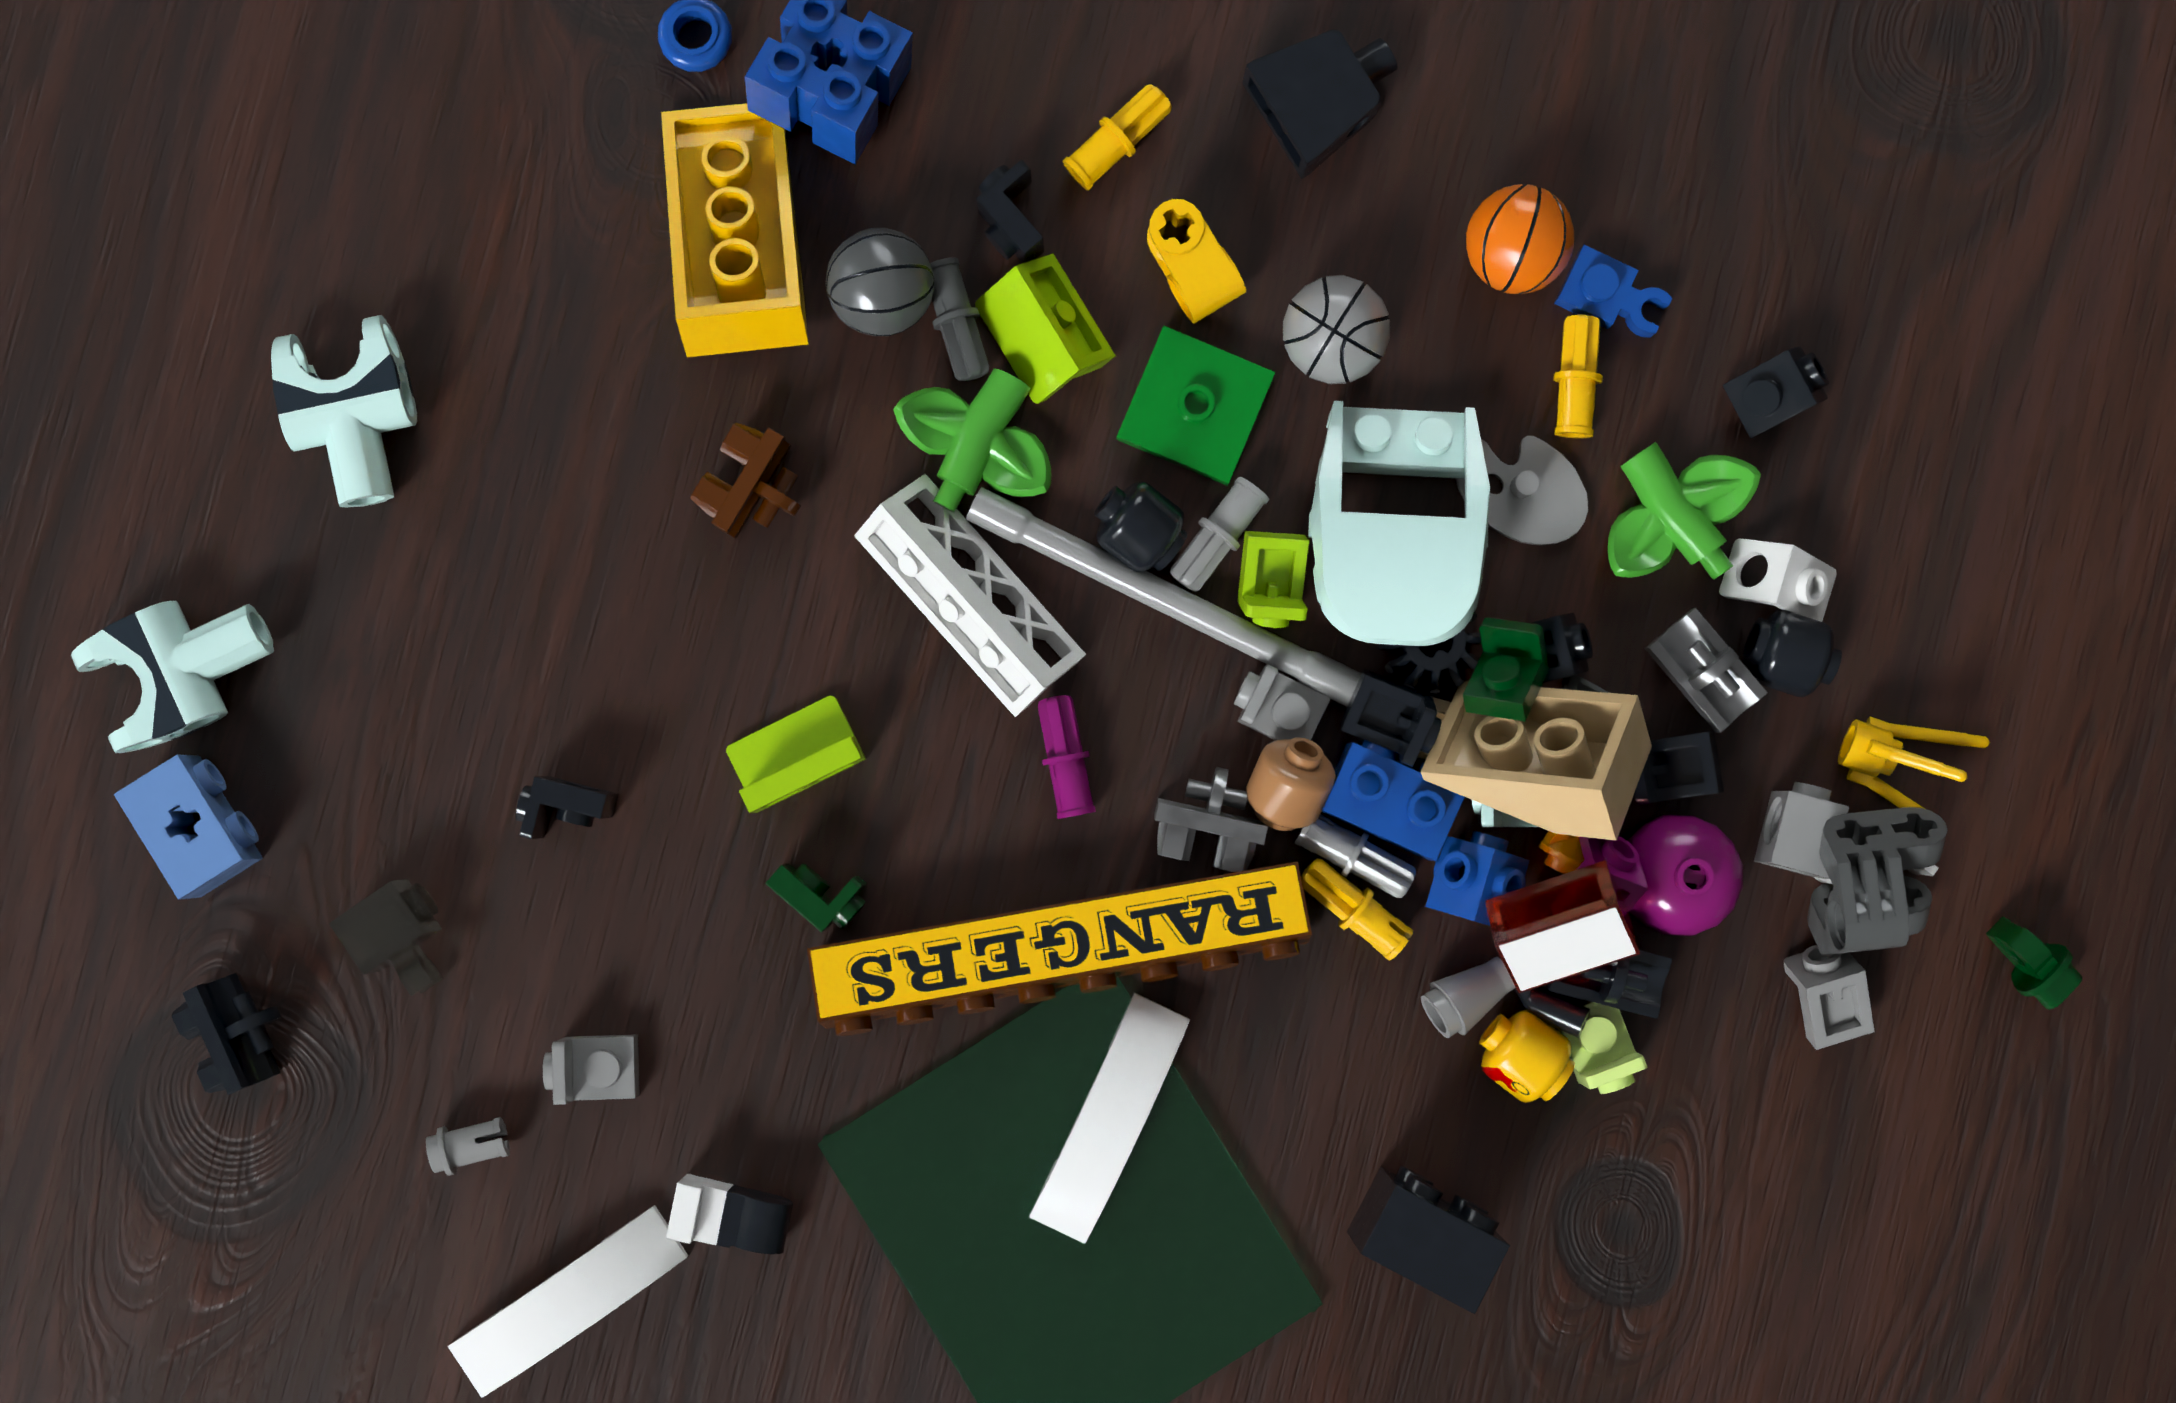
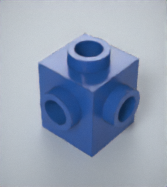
[1425,831,1530,931]

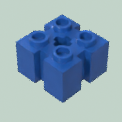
[745,0,913,165]

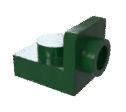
[1463,617,1549,722]
[765,863,867,933]

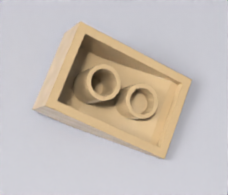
[1421,681,1652,841]

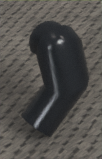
[1514,980,1590,1038]

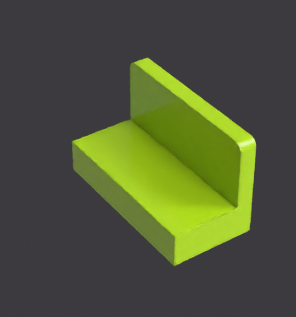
[975,254,1116,404]
[726,696,866,813]

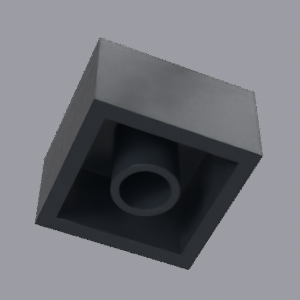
[1347,1165,1510,1314]

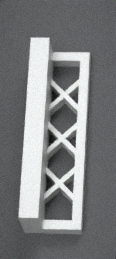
[854,474,1086,717]

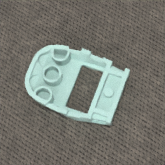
[1308,401,1490,646]

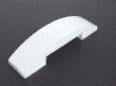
[1029,992,1190,1244]
[448,1205,689,1398]

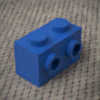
[1322,740,1465,861]

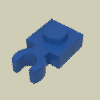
[1554,245,1673,338]

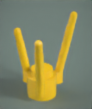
[1838,716,1990,809]

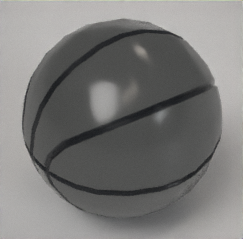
[825,228,934,336]

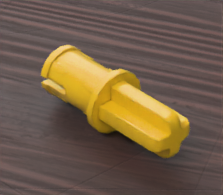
[1062,84,1172,191]
[1553,314,1603,438]
[1301,858,1413,961]

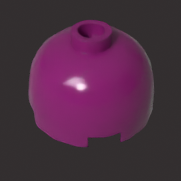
[1627,815,1743,936]

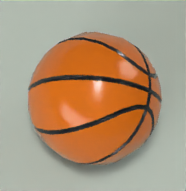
[1466,184,1574,294]

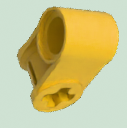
[1147,199,1246,323]

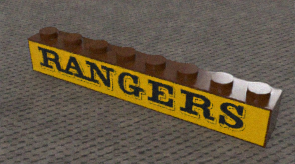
[807,861,1312,1036]

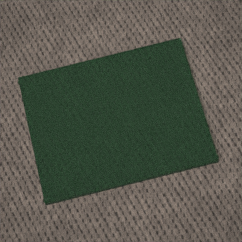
[817,977,1323,1403]

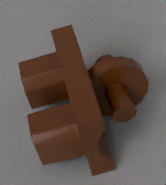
[690,422,801,539]

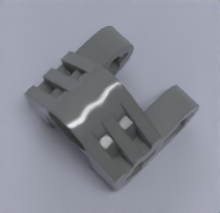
[1807,807,1948,954]

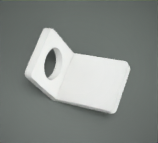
[1719,538,1837,622]

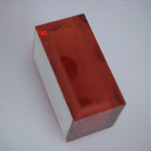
[1485,860,1640,993]

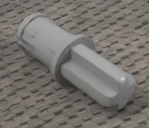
[1170,477,1270,592]
[1295,814,1416,898]

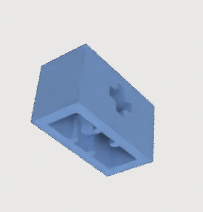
[113,754,263,900]

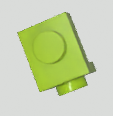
[1237,531,1309,628]

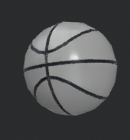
[1283,275,1390,384]

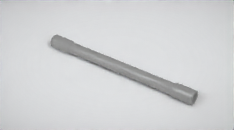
[966,487,1362,707]

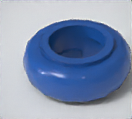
[658,0,732,72]

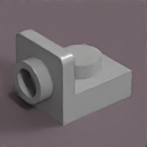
[1233,664,1331,740]
[1783,945,1875,1050]
[543,1034,640,1105]

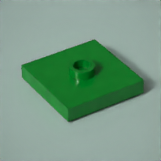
[1116,326,1275,486]

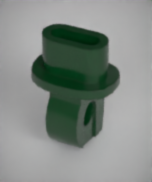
[1986,916,2083,1010]

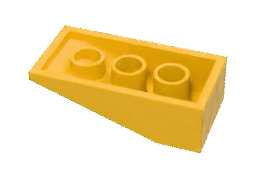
[661,103,809,358]

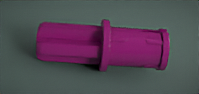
[1038,695,1096,819]

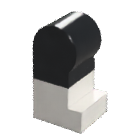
[666,1174,793,1255]

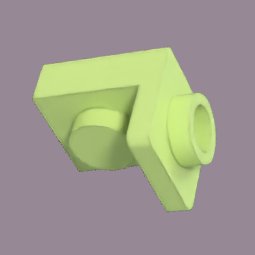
[1557,1001,1648,1094]

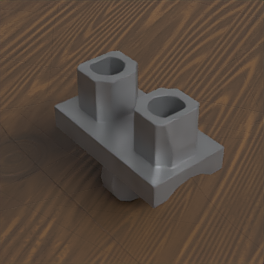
[1644,608,1768,733]
[1154,767,1268,872]

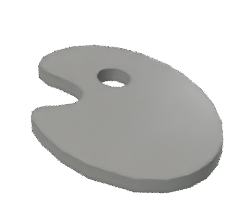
[1456,436,1588,545]

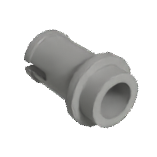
[426,1117,510,1176]

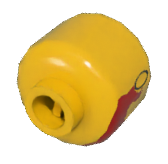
[1479,1010,1575,1103]

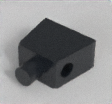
[1242,29,1398,179]

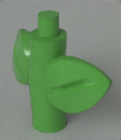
[893,368,1052,513]
[1607,441,1761,580]

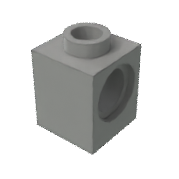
[1754,782,1849,879]

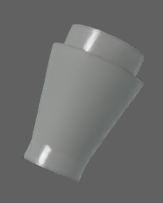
[1421,956,1517,1038]

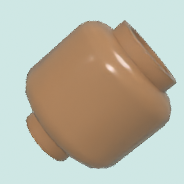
[1246,737,1336,831]

